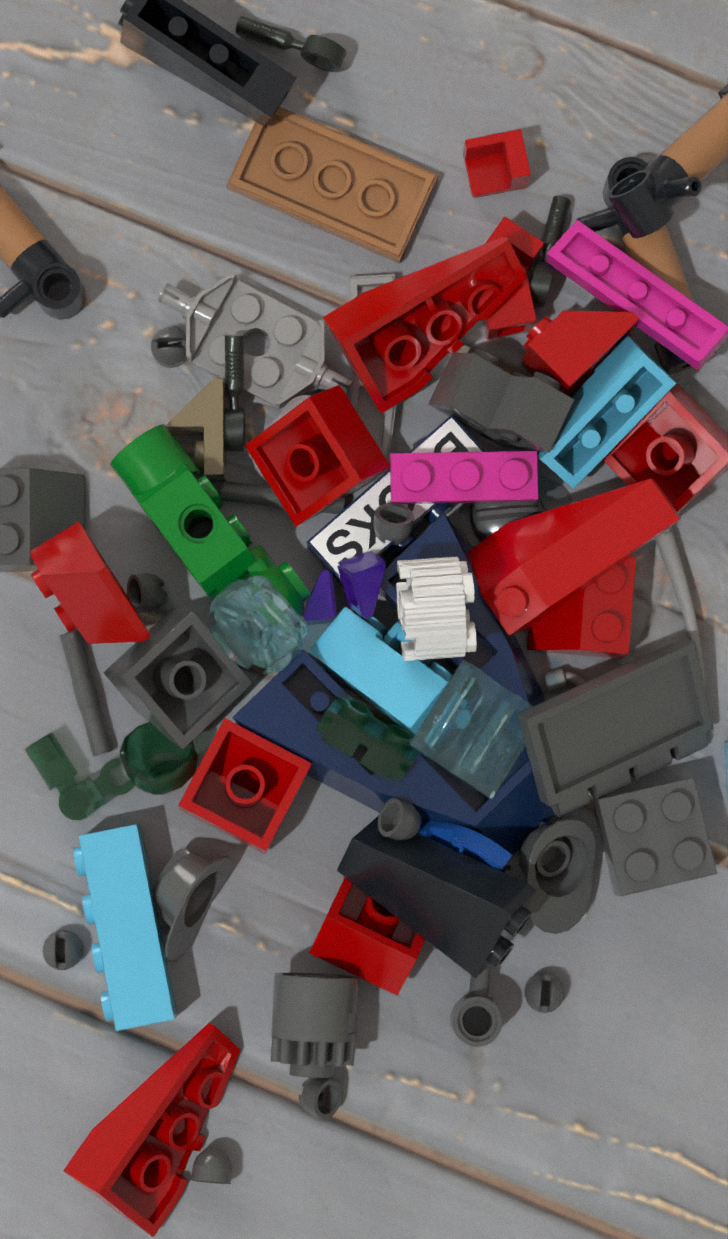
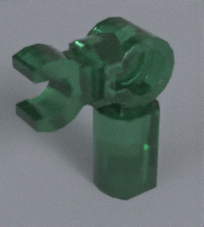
[25,732,135,821]

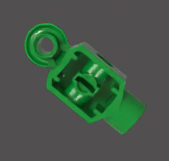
[110,424,312,632]

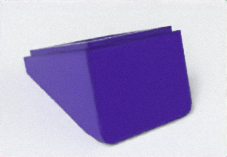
[337,551,385,619]
[300,570,337,626]

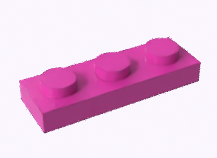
[390,451,538,504]

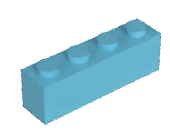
[73,824,178,1031]

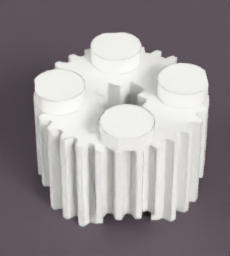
[396,557,477,661]

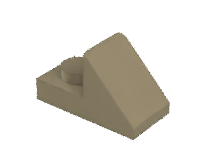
[166,379,226,482]

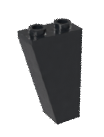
[118,0,297,127]
[337,815,536,978]

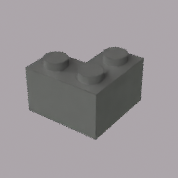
[428,349,574,453]

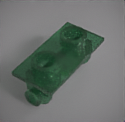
[316,695,422,782]

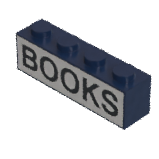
[307,415,485,587]

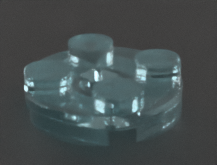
[209,575,308,674]

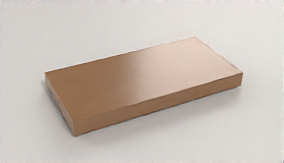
[227,107,438,264]

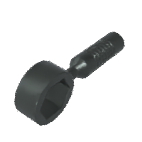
[236,16,346,72]
[529,196,571,307]
[224,336,245,452]

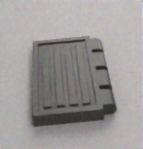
[517,638,714,817]

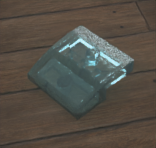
[409,660,533,799]

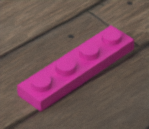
[547,220,728,371]

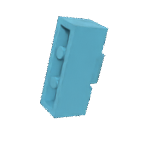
[537,335,676,489]
[308,607,463,747]

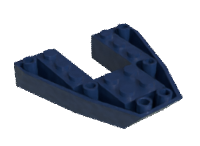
[232,513,555,855]

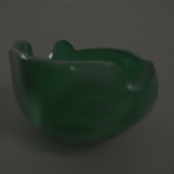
[119,722,198,795]

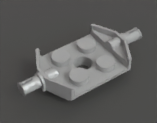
[158,272,354,409]

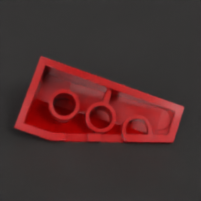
[323,236,527,414]
[469,478,681,636]
[63,1023,241,1237]

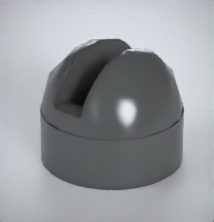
[151,327,187,368]
[373,503,414,545]
[127,573,167,613]
[378,798,422,841]
[43,930,83,970]
[524,973,564,1013]
[299,1078,342,1119]
[191,1148,232,1184]

